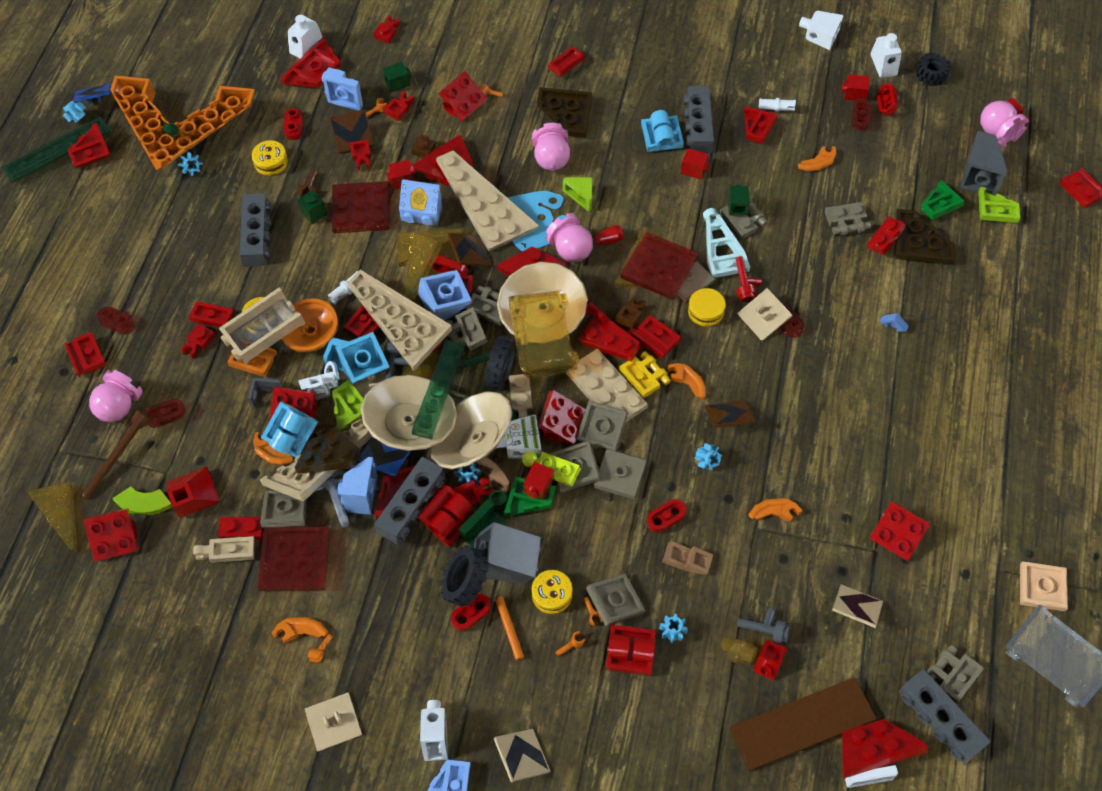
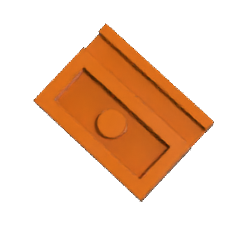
[227,339,278,377]

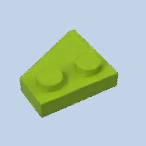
[978,187,1020,223]
[332,379,364,432]

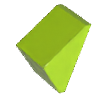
[563,177,592,212]

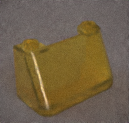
[509,290,580,380]

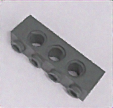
[683,86,714,153]
[240,193,271,267]
[374,457,446,545]
[899,669,991,765]

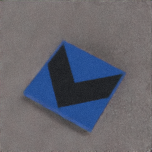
[74,83,111,104]
[357,437,412,477]

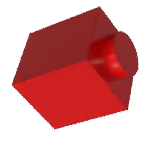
[841,74,869,102]
[680,148,710,179]
[386,159,415,190]
[523,462,554,500]

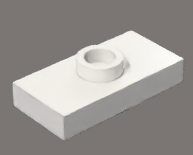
[845,765,898,788]

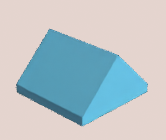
[336,332,390,384]

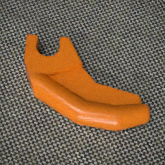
[798,146,836,172]
[667,363,706,399]
[253,432,294,466]
[749,498,803,522]
[272,617,328,643]

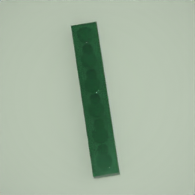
[1,116,111,183]
[412,340,465,440]

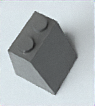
[959,131,1007,196]
[474,522,541,584]

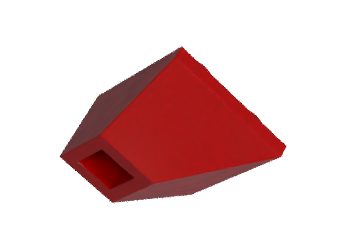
[166,466,220,518]

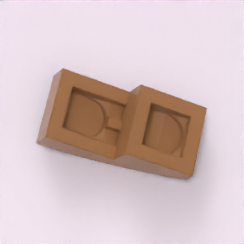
[476,457,510,495]
[662,541,713,575]

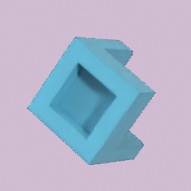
[323,338,350,372]

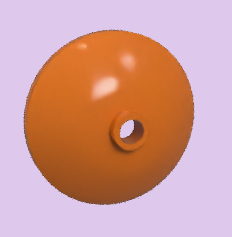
[279,298,338,352]

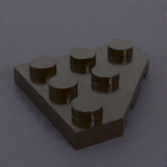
[537,87,592,138]
[895,209,955,264]
[295,424,361,474]

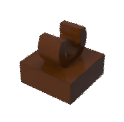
[411,134,436,158]

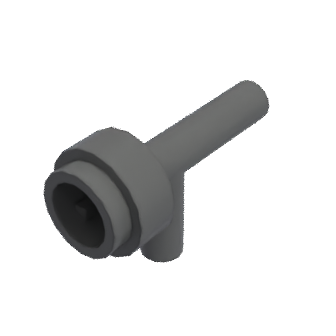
[384,341,409,380]
[737,608,791,644]

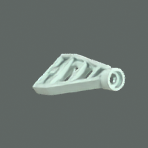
[703,208,750,278]

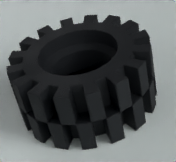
[915,53,951,86]

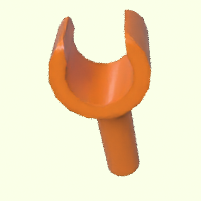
[479,84,503,97]
[366,98,387,118]
[584,597,603,626]
[555,631,585,656]
[308,634,333,663]

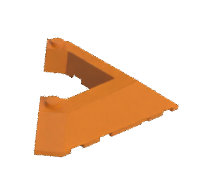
[110,76,255,172]

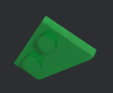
[921,180,964,220]
[504,477,556,517]

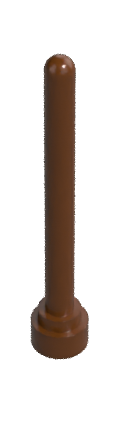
[82,411,151,499]

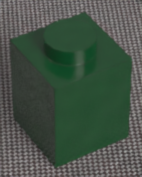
[382,62,412,93]
[727,185,750,216]
[298,190,327,224]

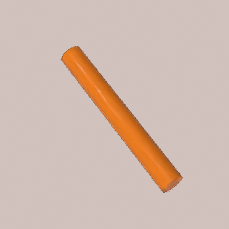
[495,596,524,661]

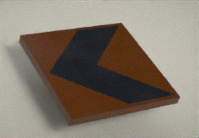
[329,109,374,153]
[447,233,492,267]
[704,400,755,428]

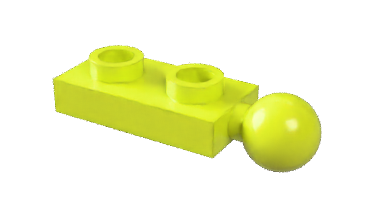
[522,451,581,487]

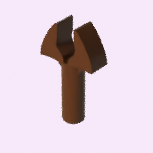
[297,170,318,197]

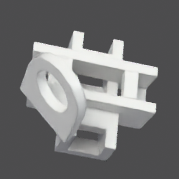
[299,361,340,400]

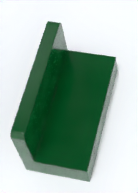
[459,499,507,547]

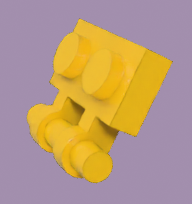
[619,351,671,398]

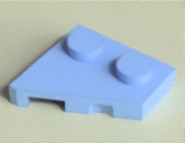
[427,760,471,791]

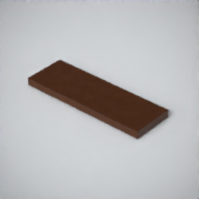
[729,677,876,772]

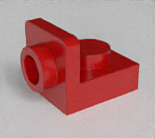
[753,639,787,680]

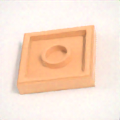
[1020,561,1068,611]

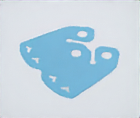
[508,191,567,251]

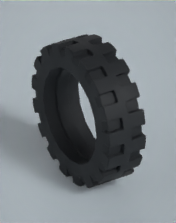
[485,335,517,391]
[441,545,488,607]

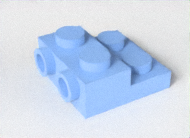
[322,67,363,111]

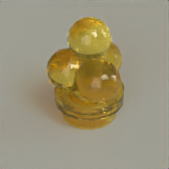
[721,637,758,665]

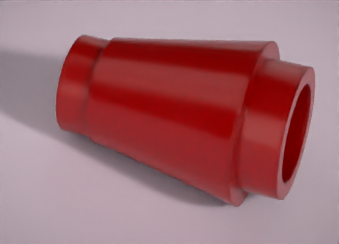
[595,224,624,245]

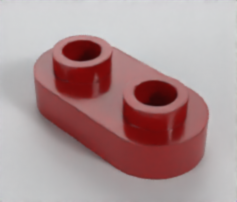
[877,83,898,116]
[283,108,303,140]
[430,255,468,275]
[647,499,686,533]
[451,594,491,632]

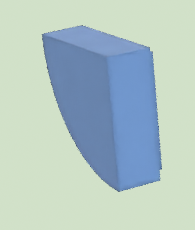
[880,313,909,332]

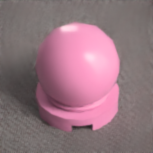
[980,100,1029,147]
[532,123,570,171]
[545,213,593,263]
[89,370,143,423]

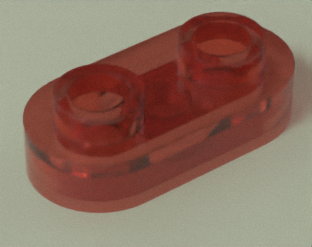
[851,99,871,131]
[780,304,805,338]
[97,307,135,335]
[144,399,186,428]

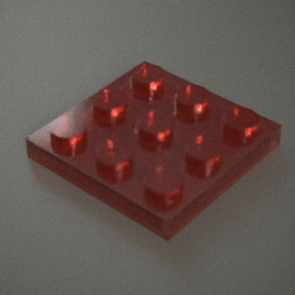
[332,181,389,234]
[620,232,699,301]
[258,527,330,591]

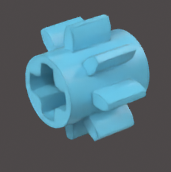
[63,100,86,123]
[178,152,203,176]
[695,443,722,470]
[454,462,480,485]
[659,614,688,644]

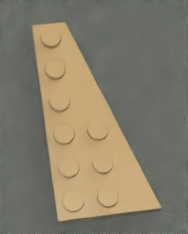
[436,151,539,252]
[347,270,452,371]
[260,417,373,501]

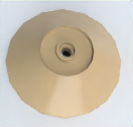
[497,262,588,344]
[361,375,457,451]
[430,392,513,469]

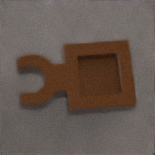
[615,298,645,329]

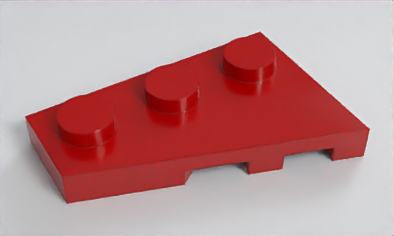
[578,315,641,362]

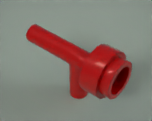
[736,256,762,302]

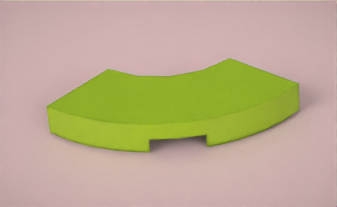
[112,486,173,515]

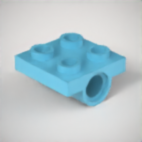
[641,110,684,152]
[261,401,319,458]

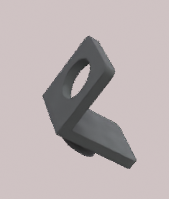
[248,377,282,408]

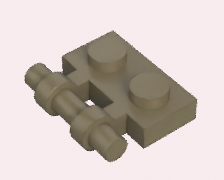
[720,200,768,239]
[825,202,871,235]
[465,285,502,326]
[447,307,488,357]
[927,645,984,704]

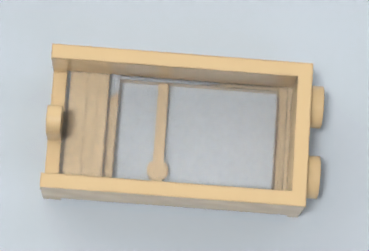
[219,287,306,365]

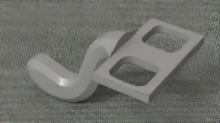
[314,469,349,528]

